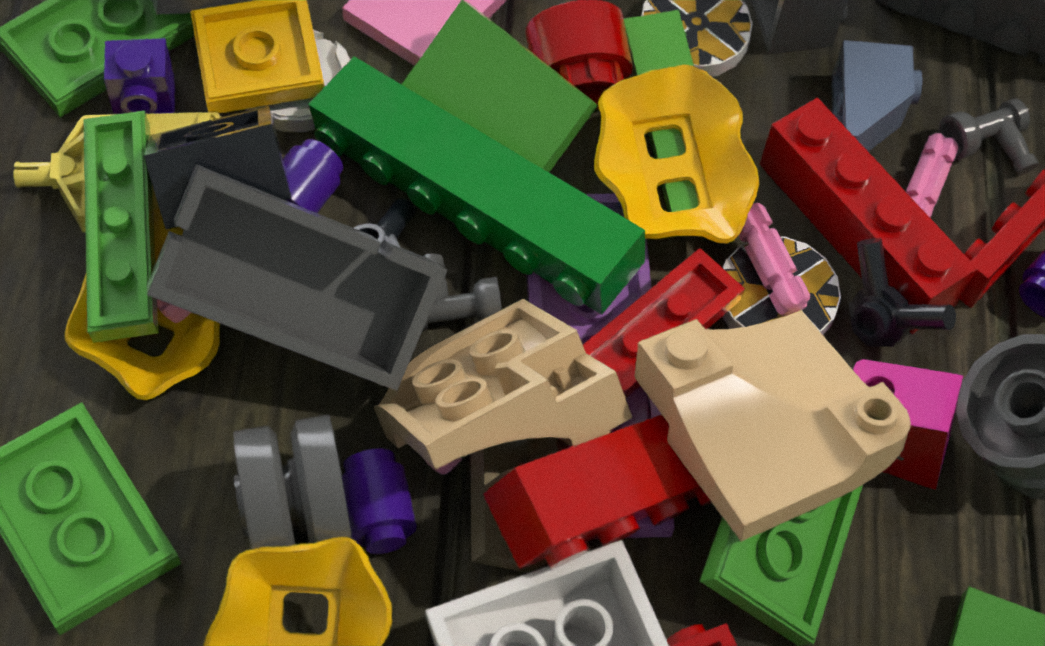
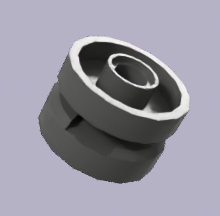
[956,334,1045,500]
[233,414,352,550]

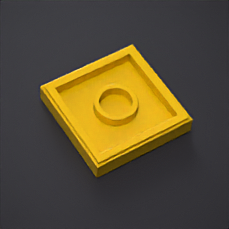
[191,0,325,113]

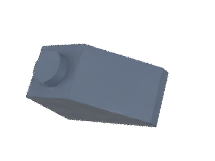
[832,40,922,151]

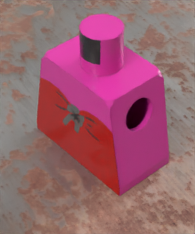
[853,359,963,490]

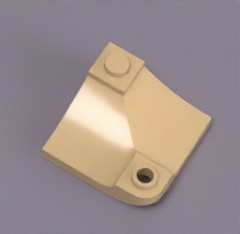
[374,299,632,469]
[635,310,910,542]

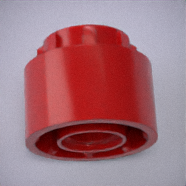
[525,0,633,110]

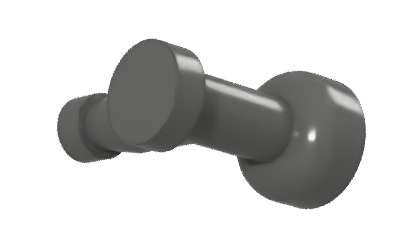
[939,98,1039,176]
[422,253,502,331]

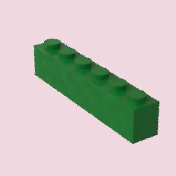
[308,56,645,315]

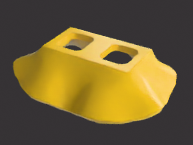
[594,65,759,244]
[65,208,220,400]
[204,537,392,646]

